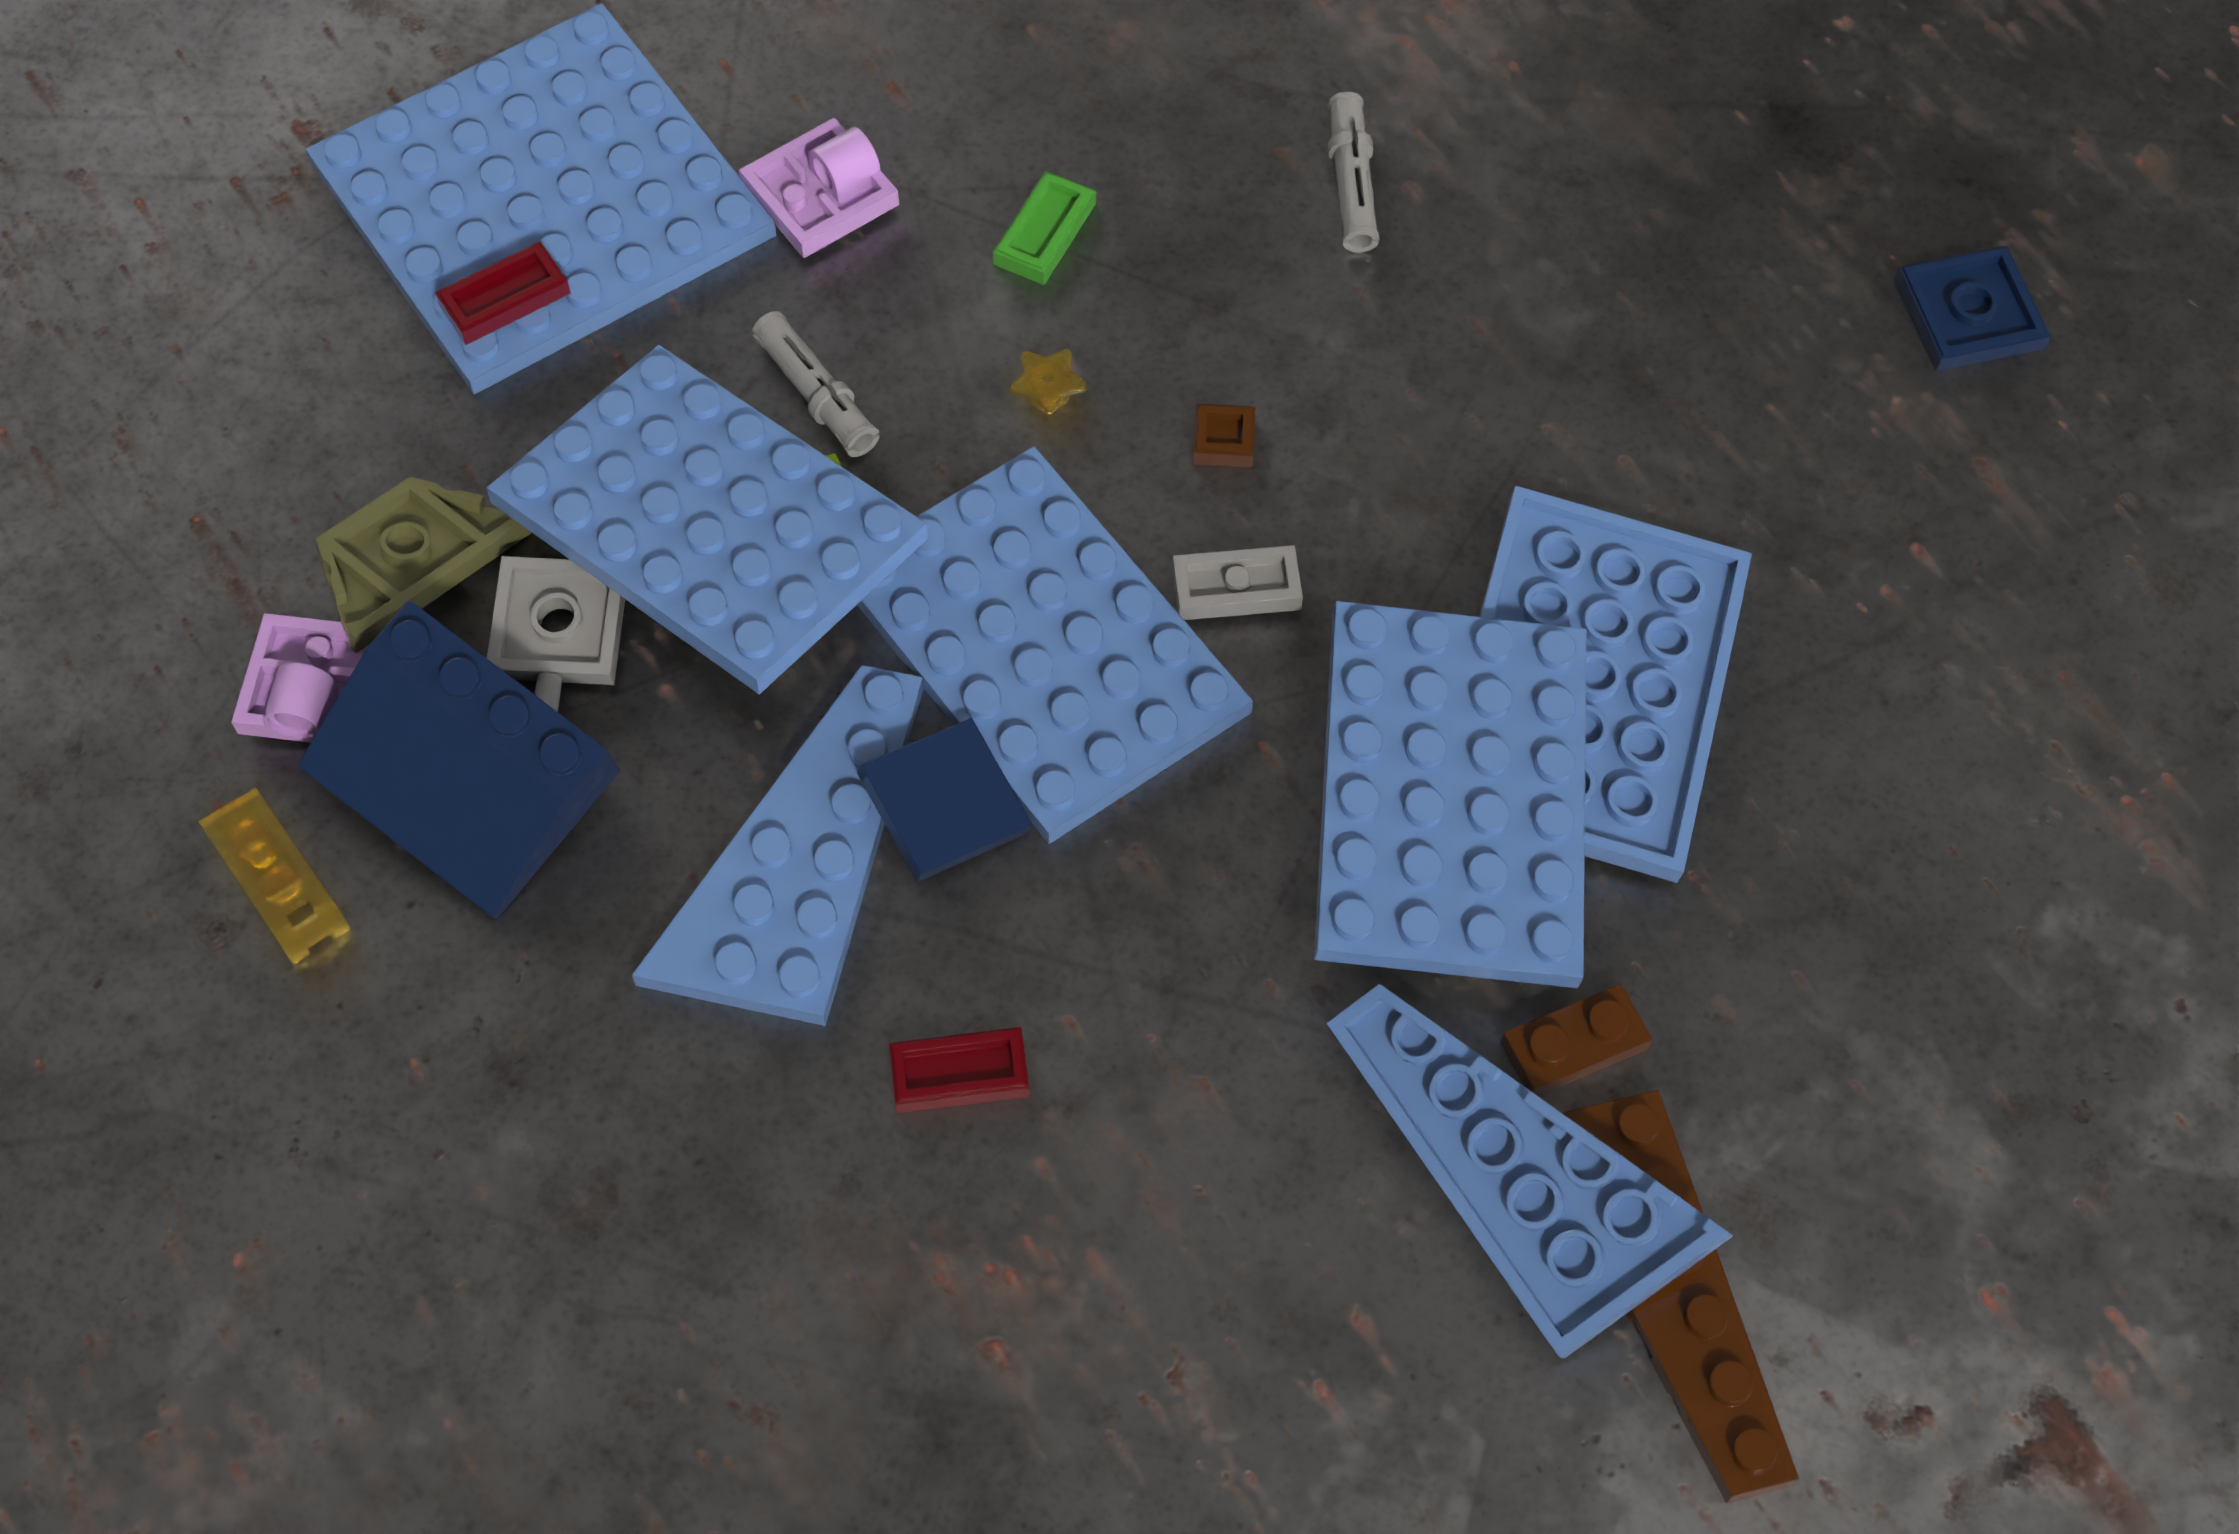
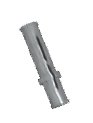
[1327,92,1380,253]
[752,311,879,457]

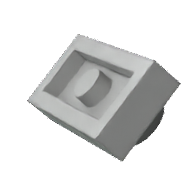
[1172,545,1303,620]

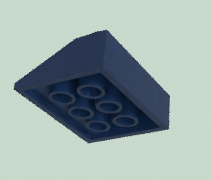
[298,600,620,920]

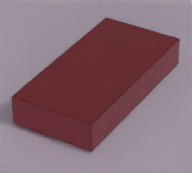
[435,241,571,345]
[889,1027,1030,1113]

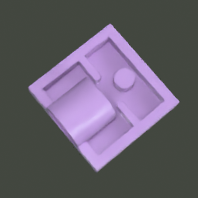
[739,117,899,258]
[231,613,369,743]

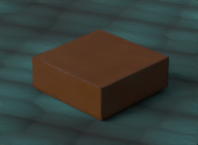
[1193,404,1256,468]

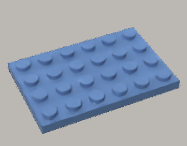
[486,345,928,694]
[857,446,1253,844]
[1479,485,1752,883]
[1314,601,1587,988]

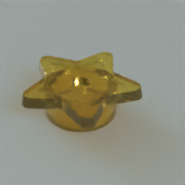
[1010,349,1087,415]

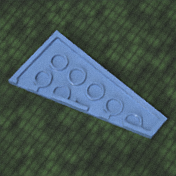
[632,665,924,1026]
[1327,984,1734,1359]

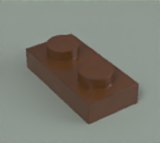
[1500,984,1653,1096]

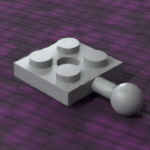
[487,556,625,712]

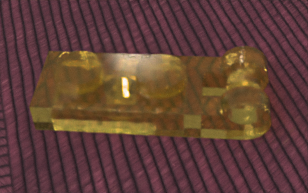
[199,787,351,965]

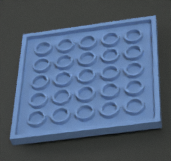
[305,3,777,395]

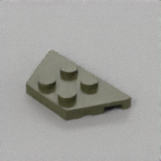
[315,476,532,653]

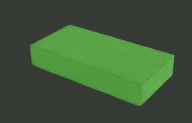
[992,171,1096,285]

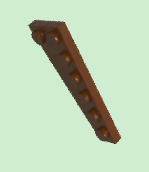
[1562,1089,1799,1504]

